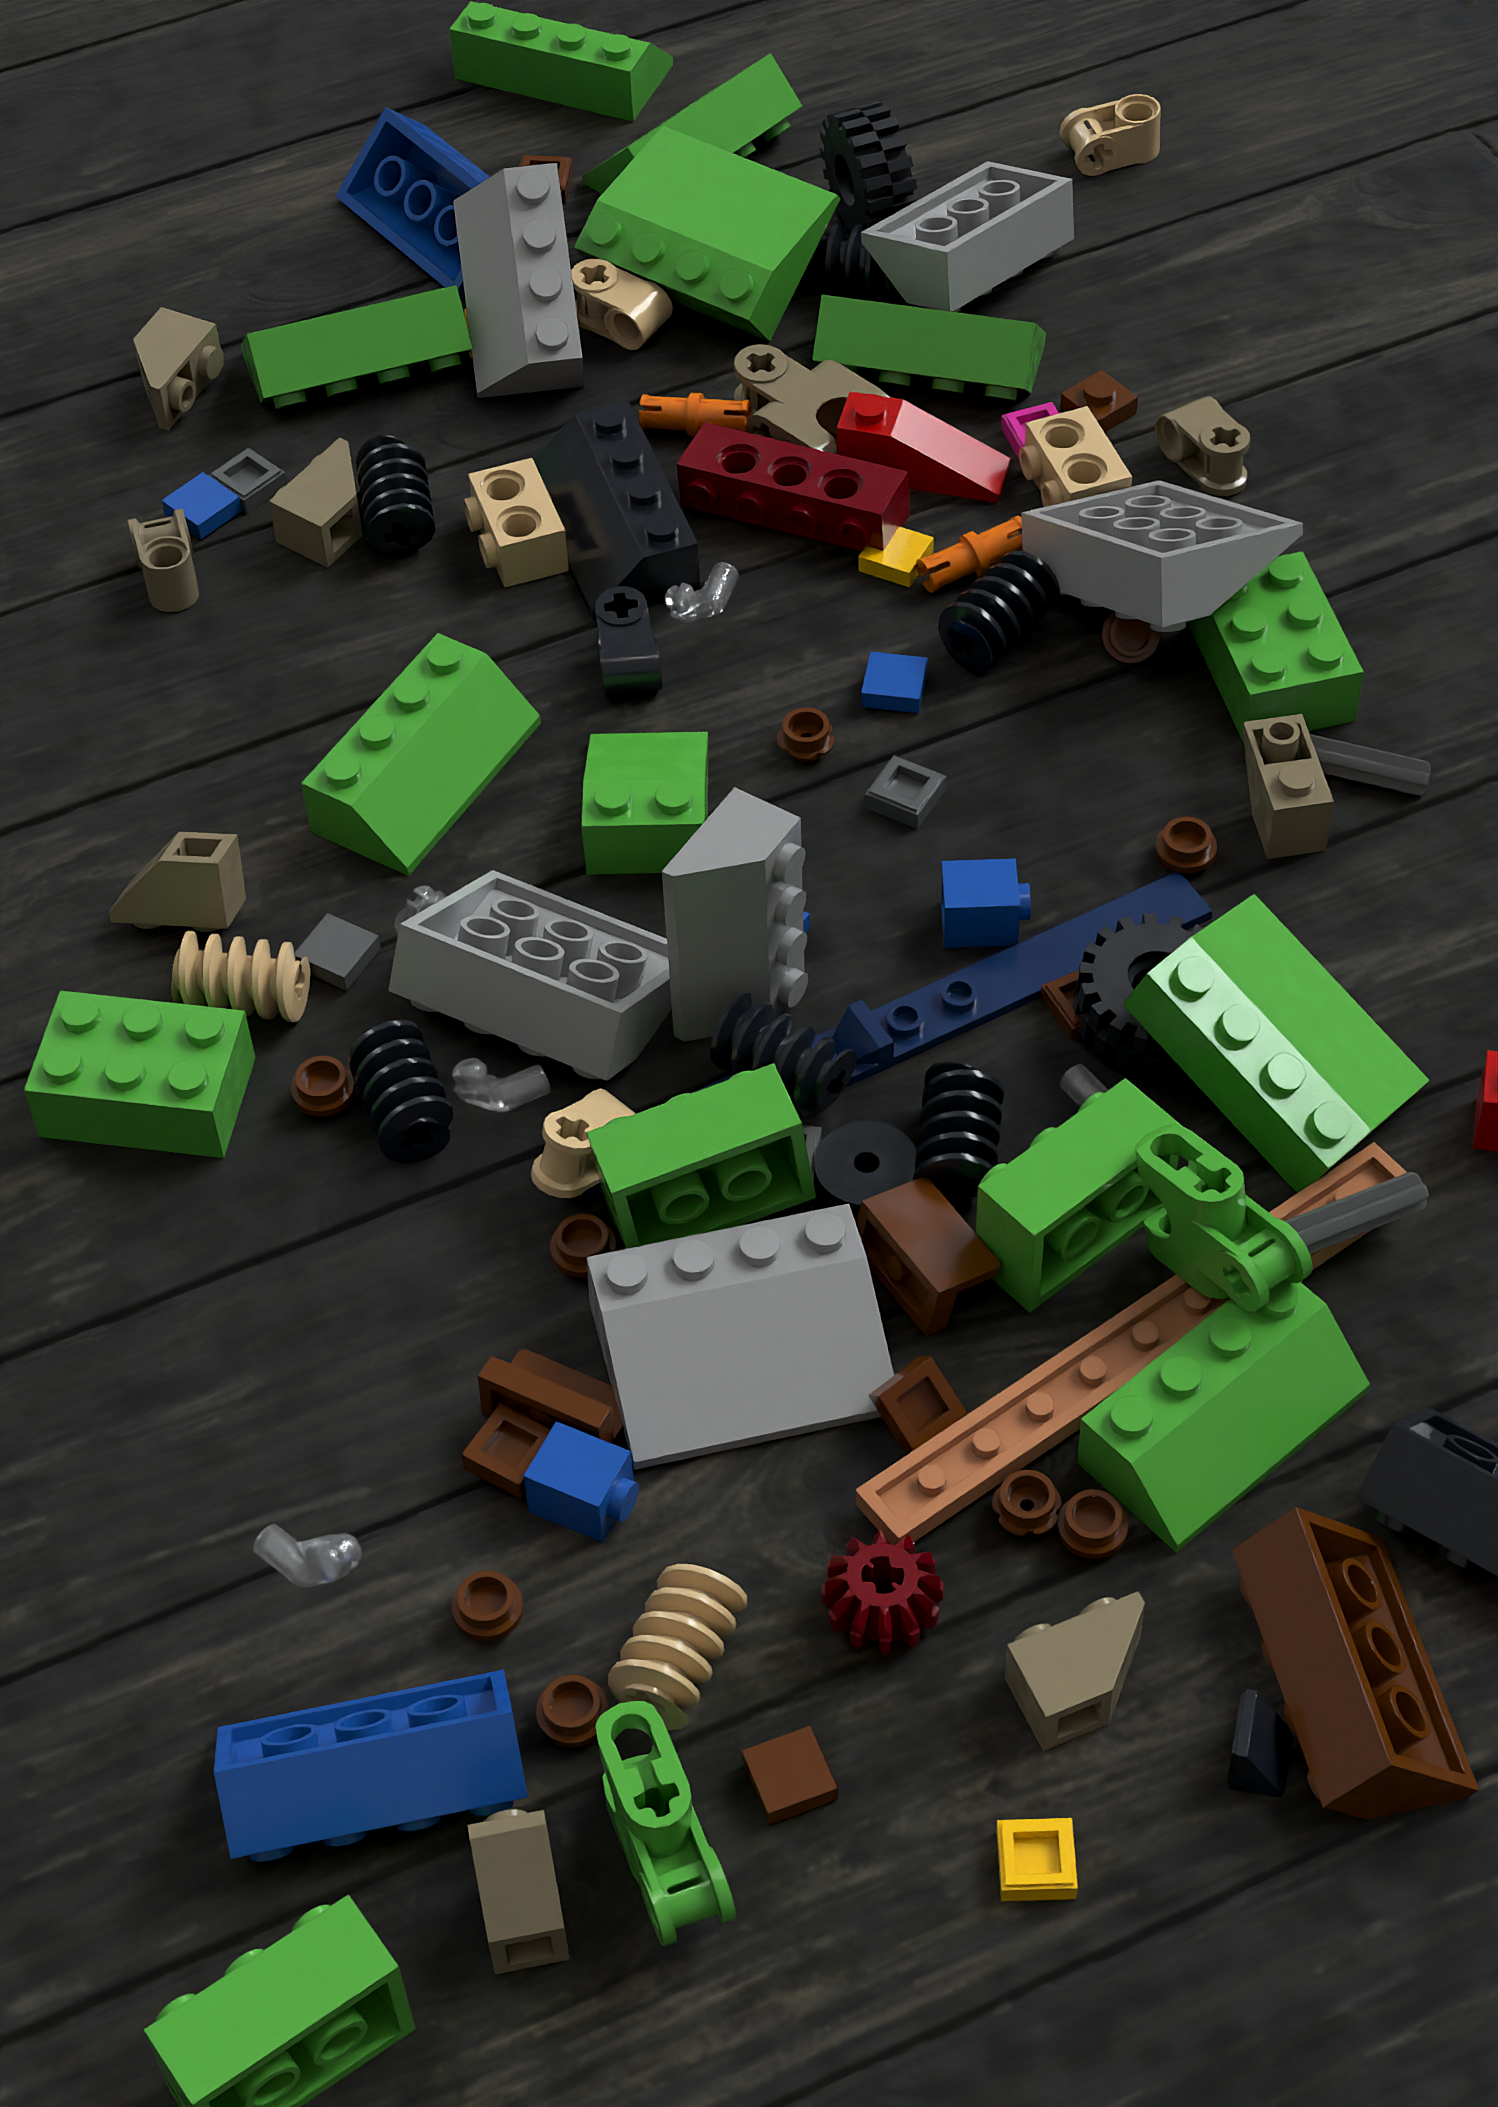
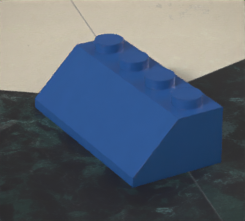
[335,107,490,298]
[214,1669,528,1862]

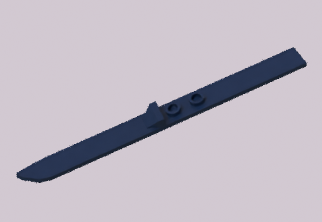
[580,872,1213,1198]

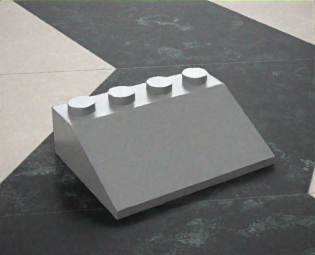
[1021,480,1303,632]
[388,870,672,1081]
[587,1204,894,1470]

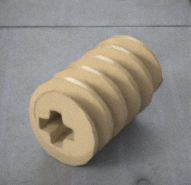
[171,931,311,1022]
[608,1564,747,1730]

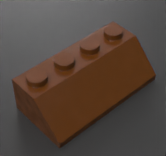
[1232,1507,1479,1820]

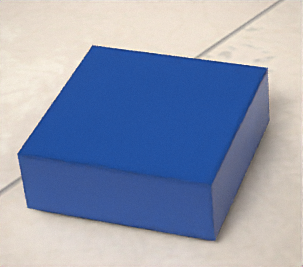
[161,472,242,540]
[861,651,928,713]

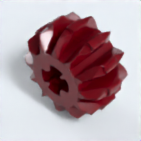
[821,1529,944,1657]

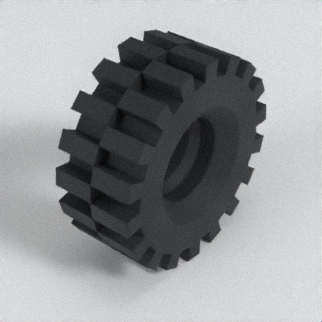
[820,101,918,234]
[1073,913,1204,1078]

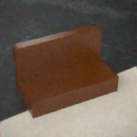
[856,1177,1001,1336]
[478,1349,624,1445]

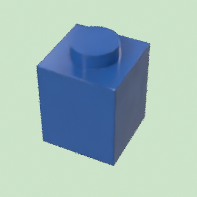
[941,858,1031,948]
[523,1421,639,1543]

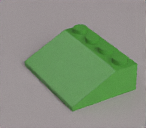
[574,126,841,341]
[1122,894,1430,1193]

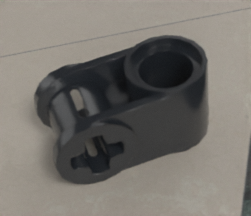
[595,586,663,697]

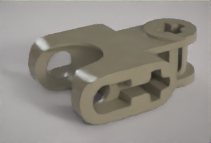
[734,344,889,454]

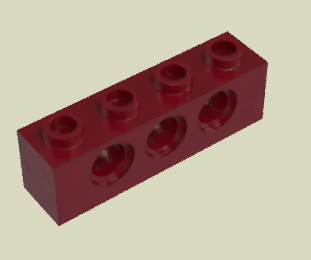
[676,422,910,551]

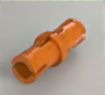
[639,393,752,437]
[916,515,1023,593]

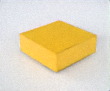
[858,527,934,587]
[996,1818,1078,1902]

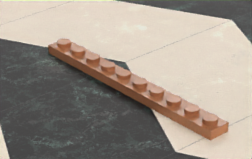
[855,1142,1407,1545]

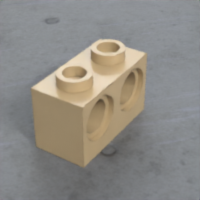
[1019,406,1132,507]
[463,458,569,588]

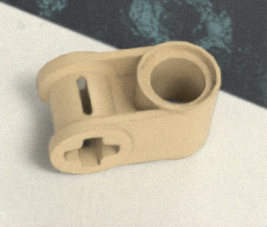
[1059,94,1161,176]
[571,259,673,350]
[531,1088,636,1198]

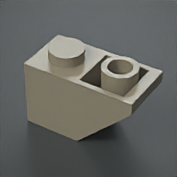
[133,307,224,431]
[269,438,363,568]
[1242,714,1334,859]
[109,832,246,932]
[1005,1591,1145,1751]
[467,1809,570,1974]

